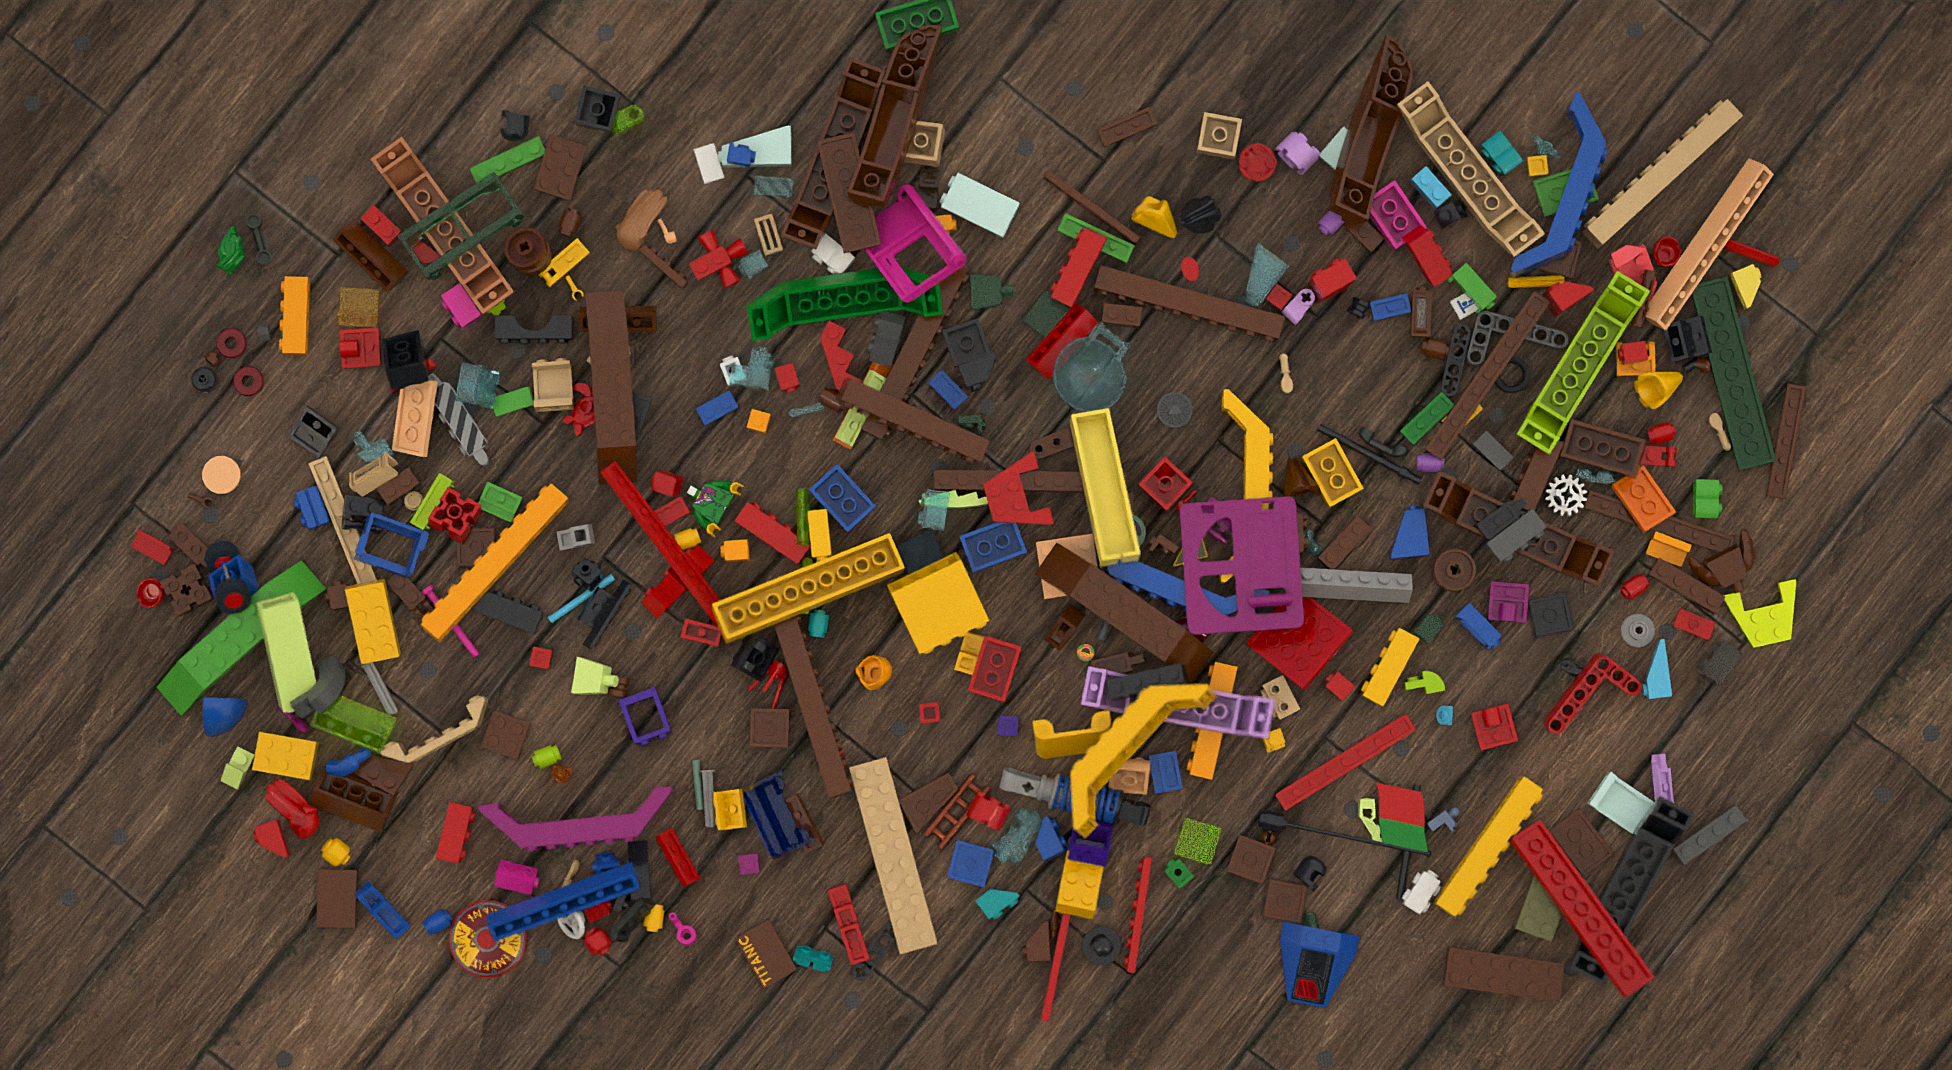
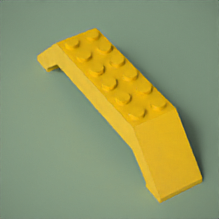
[1219,389,1273,584]
[1071,684,1217,839]

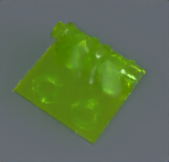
[1174,817,1222,865]

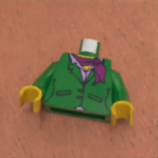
[686,480,744,537]

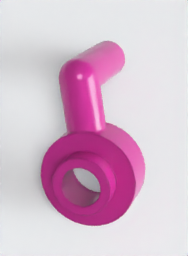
[669,912,697,946]

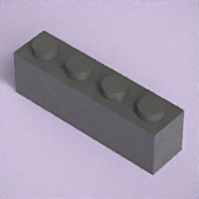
[1671,805,1747,865]

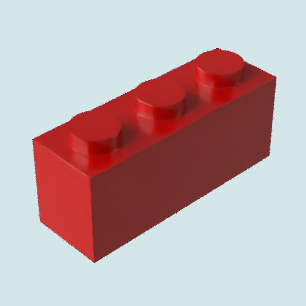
[1402,225,1453,287]
[436,802,476,864]

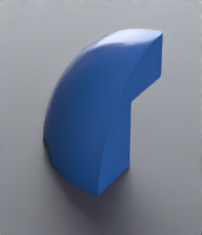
[203,697,247,737]

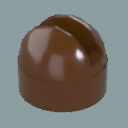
[204,351,221,368]
[1260,830,1276,845]

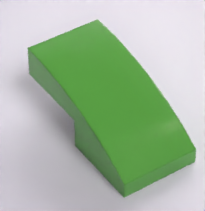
[490,386,534,417]

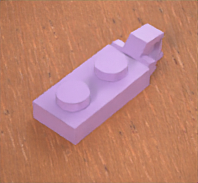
[1651,754,1674,803]

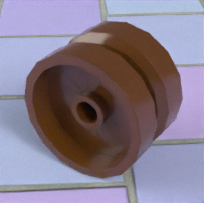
[505,227,553,276]
[1431,549,1476,592]

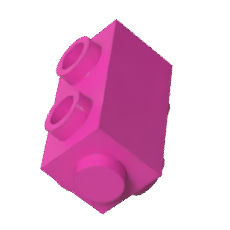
[494,860,540,895]

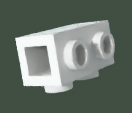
[1402,870,1441,914]

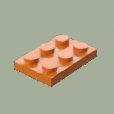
[1611,465,1676,533]

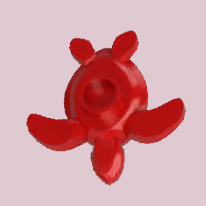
[563,383,595,437]

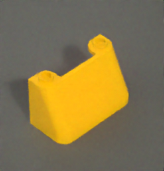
[1032,711,1111,759]

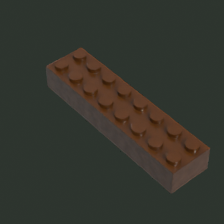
[836,378,990,464]

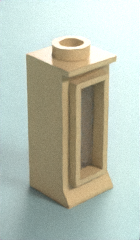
[349,452,398,497]

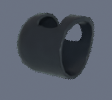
[500,110,530,142]
[1293,856,1327,892]

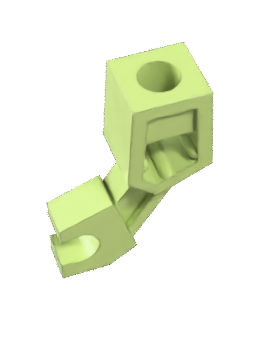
[1358,798,1382,842]

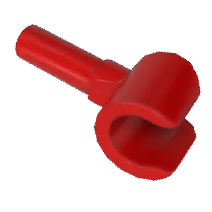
[1176,489,1198,513]

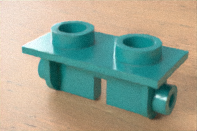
[793,945,834,973]

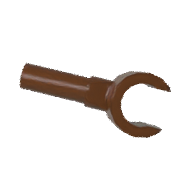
[187,493,213,509]

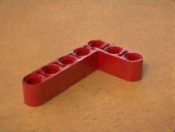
[1544,653,1642,734]

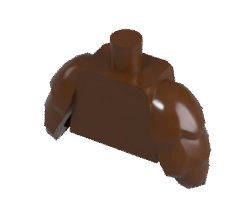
[1687,529,1755,593]

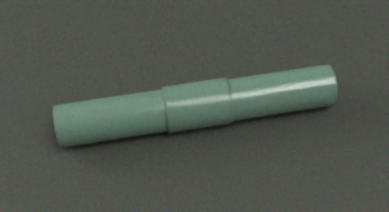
[692,760,704,810]

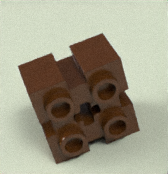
[160,564,215,617]

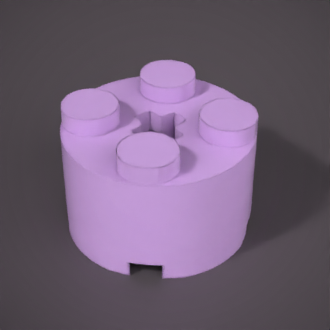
[1275,132,1320,175]

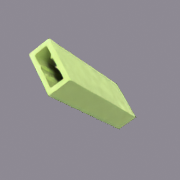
[256,593,316,713]

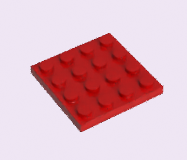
[1246,597,1353,690]

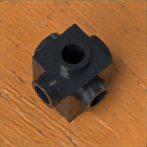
[572,558,604,592]

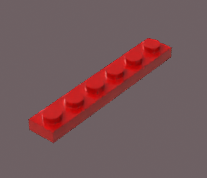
[1123,857,1152,973]

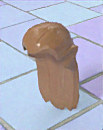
[616,189,667,251]

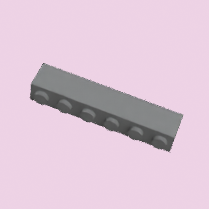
[1300,568,1413,603]

